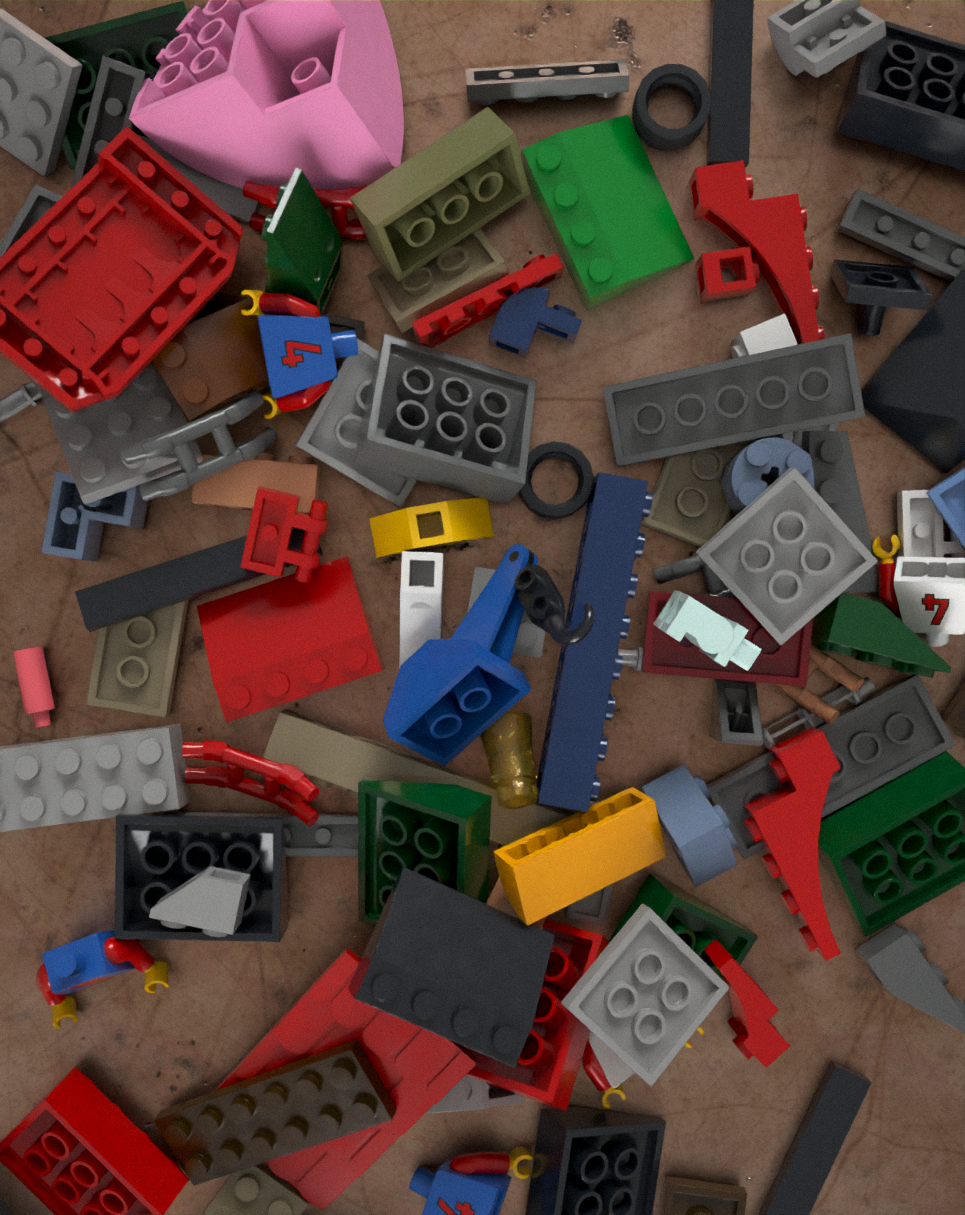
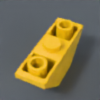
[369,498,494,558]

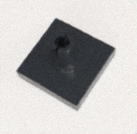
[830,259,933,336]

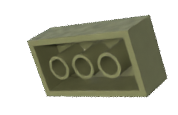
[350,107,530,282]

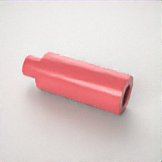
[13,646,55,728]

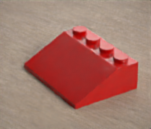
[197,556,385,723]
[462,919,610,1111]
[0,1067,189,1215]

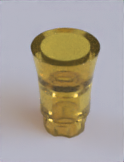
[480,711,538,809]

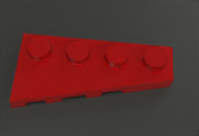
[412,253,564,349]

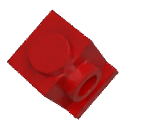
[695,246,760,304]

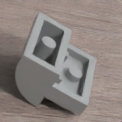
[767,0,886,78]

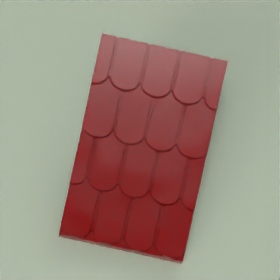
[214,948,477,1210]

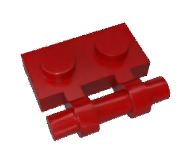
[240,486,328,583]

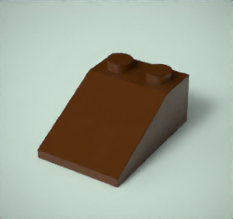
[152,297,269,422]

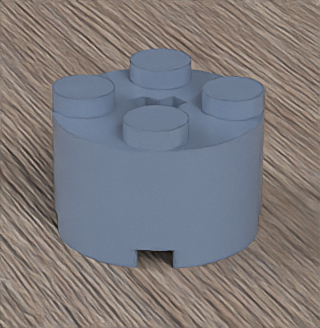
[722,438,814,514]

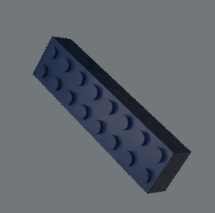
[535,472,653,812]

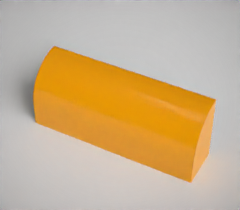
[493,787,666,926]

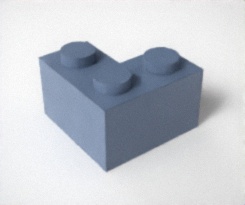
[41,471,148,561]
[642,764,738,888]

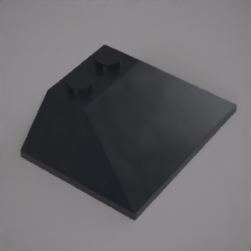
[861,270,965,473]

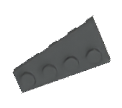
[802,431,879,593]

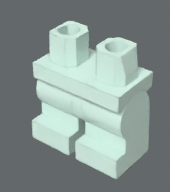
[653,590,762,671]

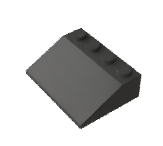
[354,334,537,505]

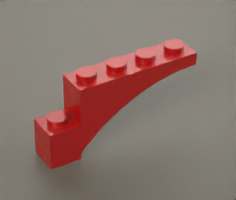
[689,160,825,344]
[743,727,841,961]

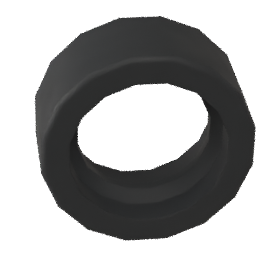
[632,64,711,150]
[519,441,594,520]

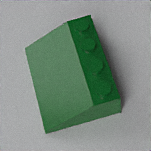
[521,115,695,310]

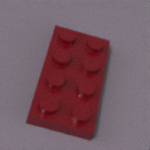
[641,590,813,686]

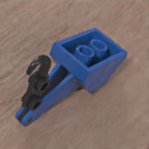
[383,544,594,766]

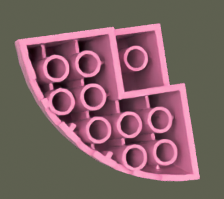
[129,0,404,189]

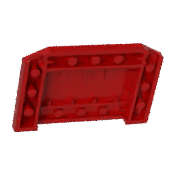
[0,126,243,412]

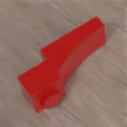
[704,939,790,1068]

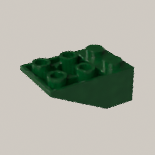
[262,167,343,316]
[811,593,951,678]

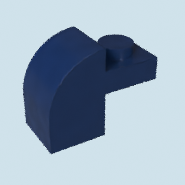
[489,287,582,359]

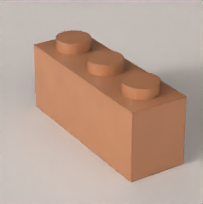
[192,448,323,514]

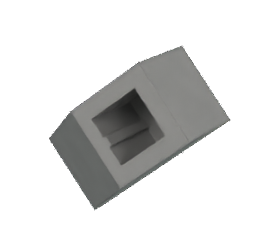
[149,866,251,937]

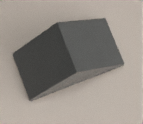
[710,679,763,746]

